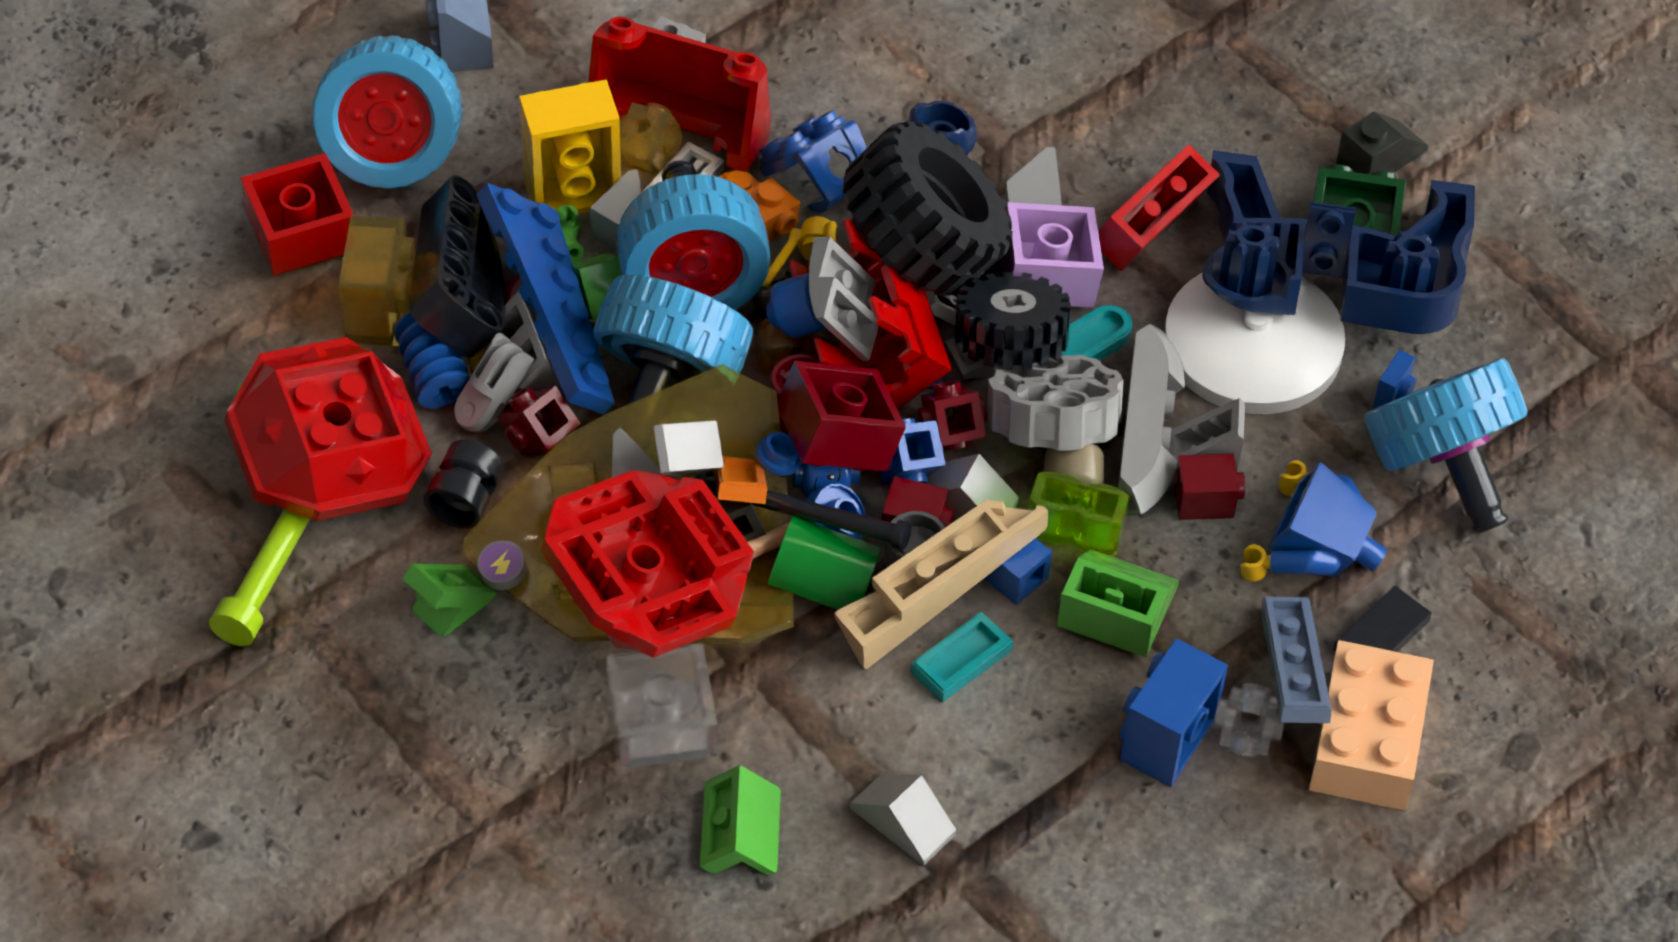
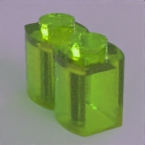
[1029,472,1129,556]

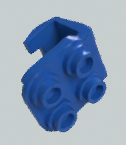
[759,110,867,213]

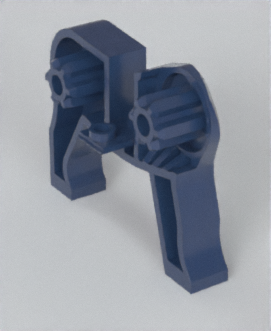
[1202,150,1475,334]

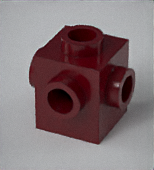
[917,381,987,450]
[497,386,581,455]

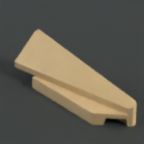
[834,500,1048,669]

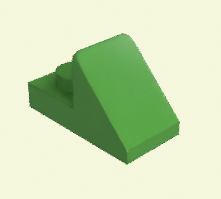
[403,563,497,636]

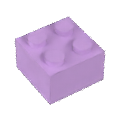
[1001,202,1104,308]

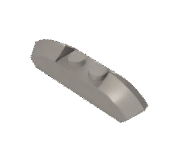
[1116,324,1185,516]

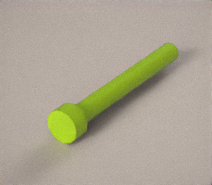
[209,509,310,646]

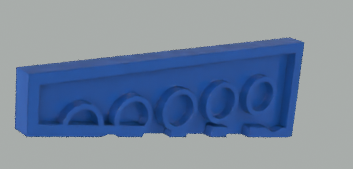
[477,183,615,415]

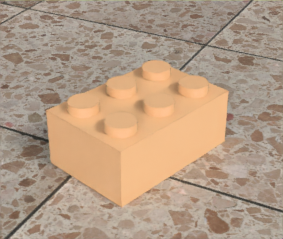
[1309,640,1434,811]

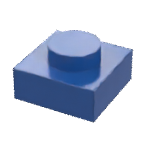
[1373,350,1417,409]

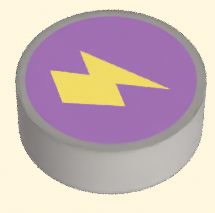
[477,540,527,590]

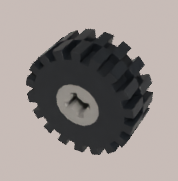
[955,272,1071,370]

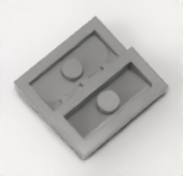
[809,237,879,361]

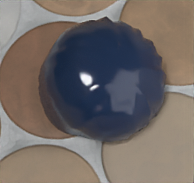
[905,101,978,156]

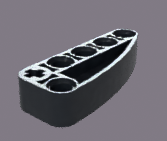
[408,175,506,358]

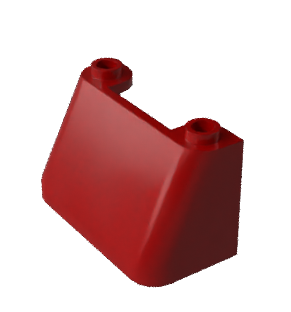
[588,17,771,172]

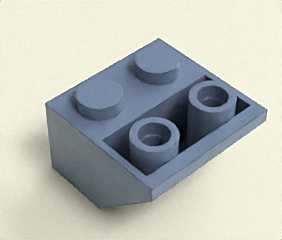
[426,0,494,72]

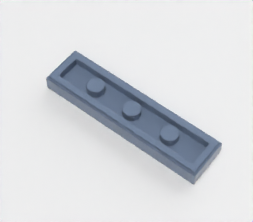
[1261,597,1332,723]

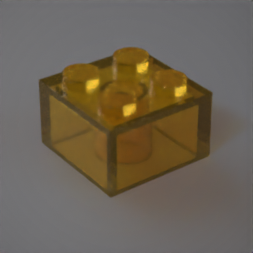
[339,216,415,346]

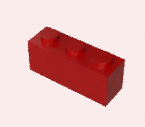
[1098,144,1220,272]

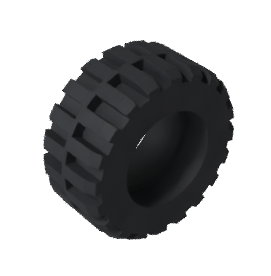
[842,122,1013,296]

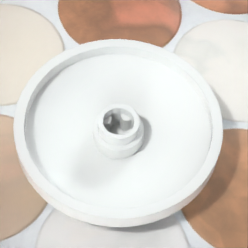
[1164,273,1345,414]

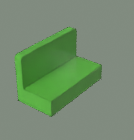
[700,765,781,875]

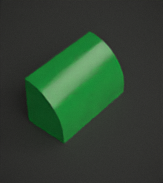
[768,516,881,610]

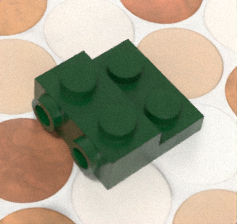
[1313,165,1407,236]

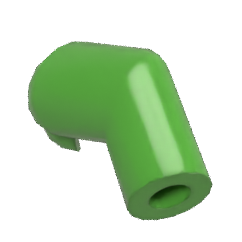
[556,205,584,263]

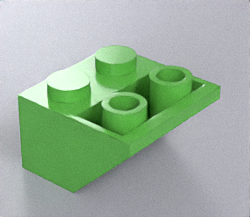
[1057,549,1179,658]

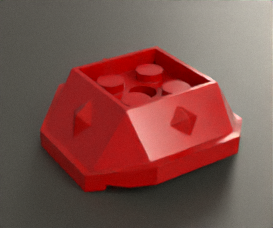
[224,337,432,521]
[540,470,755,658]

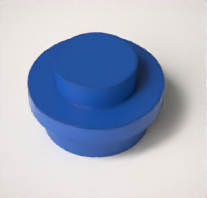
[755,432,801,476]

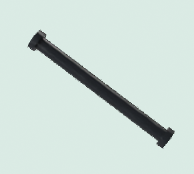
[695,471,911,550]

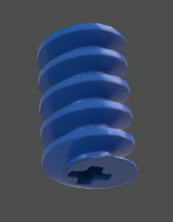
[394,312,471,409]

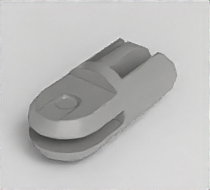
[454,333,534,433]

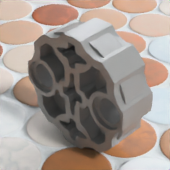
[987,355,1123,451]

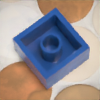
[1118,638,1228,787]

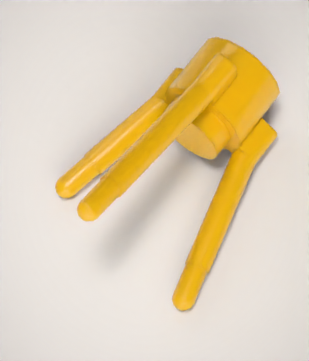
[762,216,837,287]

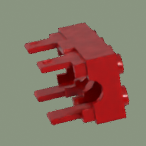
[788,219,952,410]

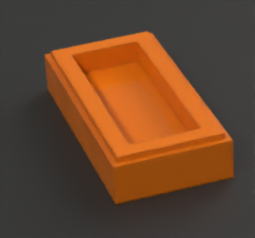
[714,456,767,504]

